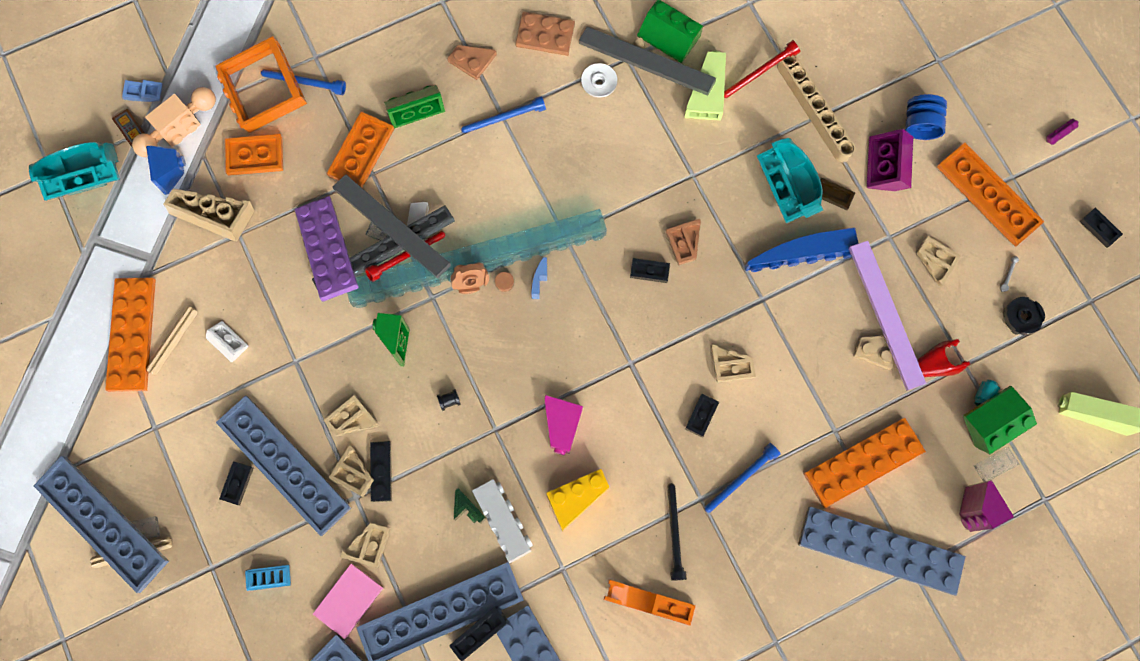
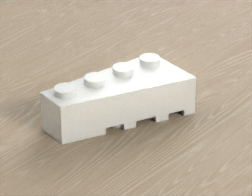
[472,479,533,563]

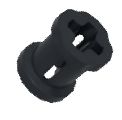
[437,389,461,411]

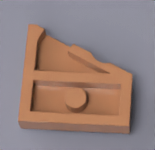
[447,45,497,80]
[666,219,701,266]

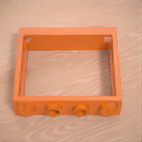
[215,36,307,133]

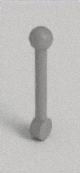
[1000,256,1019,292]

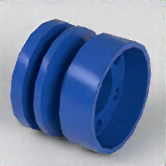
[905,94,947,140]

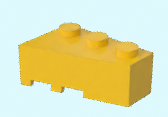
[546,469,609,532]

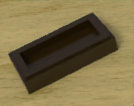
[820,178,855,210]

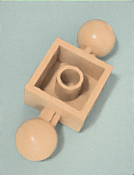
[132,87,216,157]

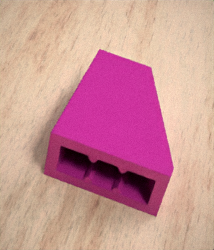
[545,395,583,455]

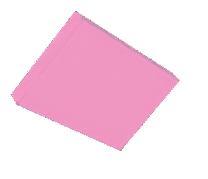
[313,564,383,639]

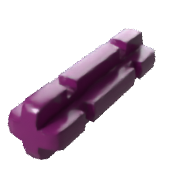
[1046,118,1079,145]

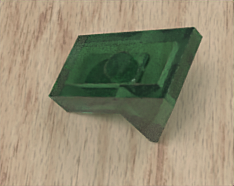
[454,488,487,524]

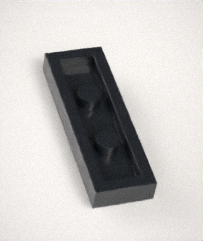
[370,441,392,502]
[449,606,509,661]

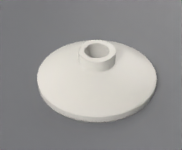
[581,63,617,97]

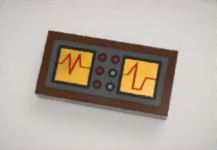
[112,109,145,148]

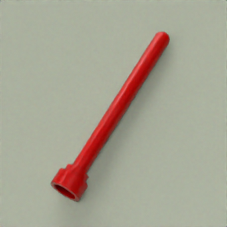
[724,40,801,98]
[365,231,445,282]

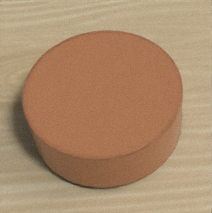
[495,272,514,292]

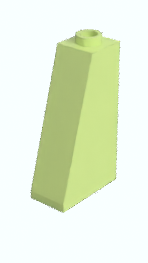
[685,51,726,120]
[1058,392,1140,436]

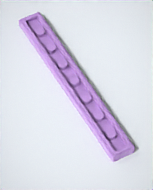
[849,241,927,391]

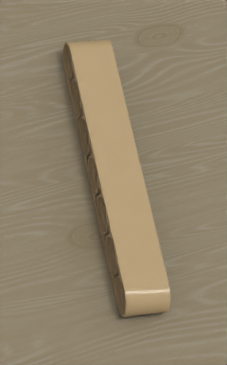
[778,55,855,162]

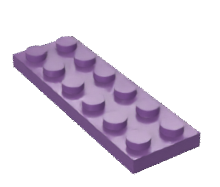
[295,196,359,302]

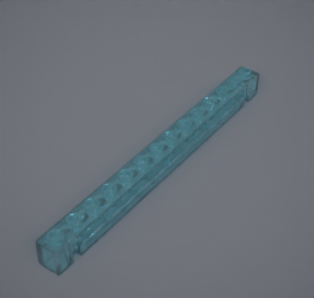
[347,209,607,308]

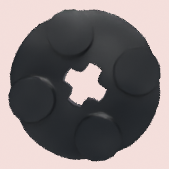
[1003,297,1045,335]

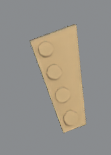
[163,189,255,242]

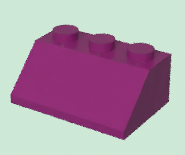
[867,129,914,191]
[959,480,1014,532]

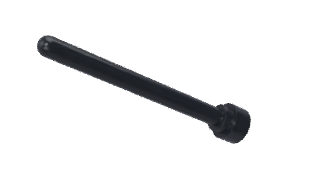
[668,483,687,581]

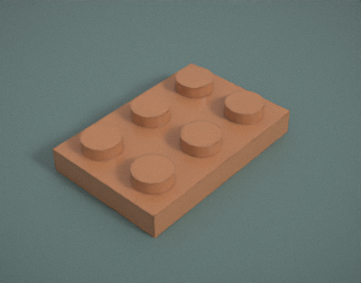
[516,12,575,56]

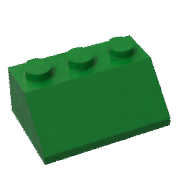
[637,0,703,63]
[384,85,445,129]
[373,313,410,367]
[963,386,1037,455]

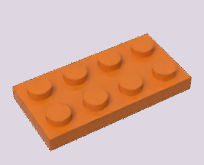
[327,112,394,188]

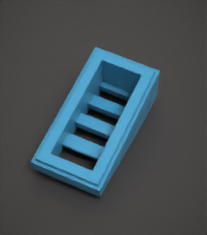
[245,565,291,591]

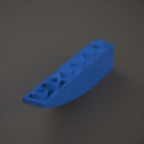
[745,228,859,272]

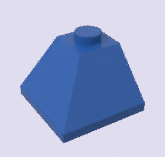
[146,146,186,195]

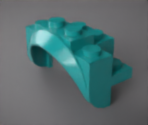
[757,138,823,223]
[29,142,120,201]

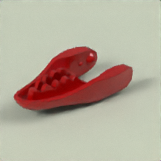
[917,339,970,377]

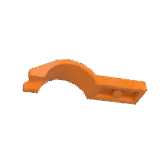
[603,580,696,626]

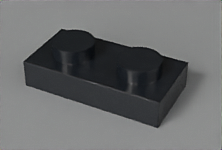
[1080,207,1123,248]
[630,258,670,283]
[685,394,719,438]
[219,461,254,506]

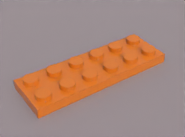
[937,143,1044,247]
[105,278,156,392]
[804,418,926,508]

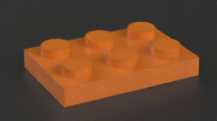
[225,134,283,176]

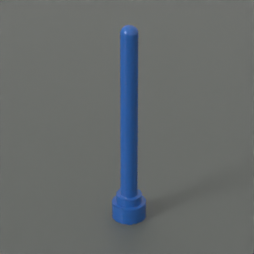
[261,70,346,96]
[461,96,546,133]
[705,443,781,513]

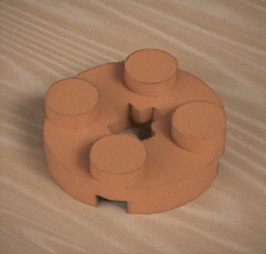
[450,262,489,294]

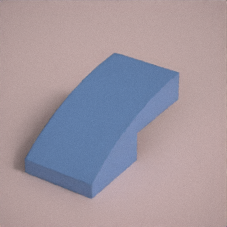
[122,80,163,102]
[532,257,547,299]

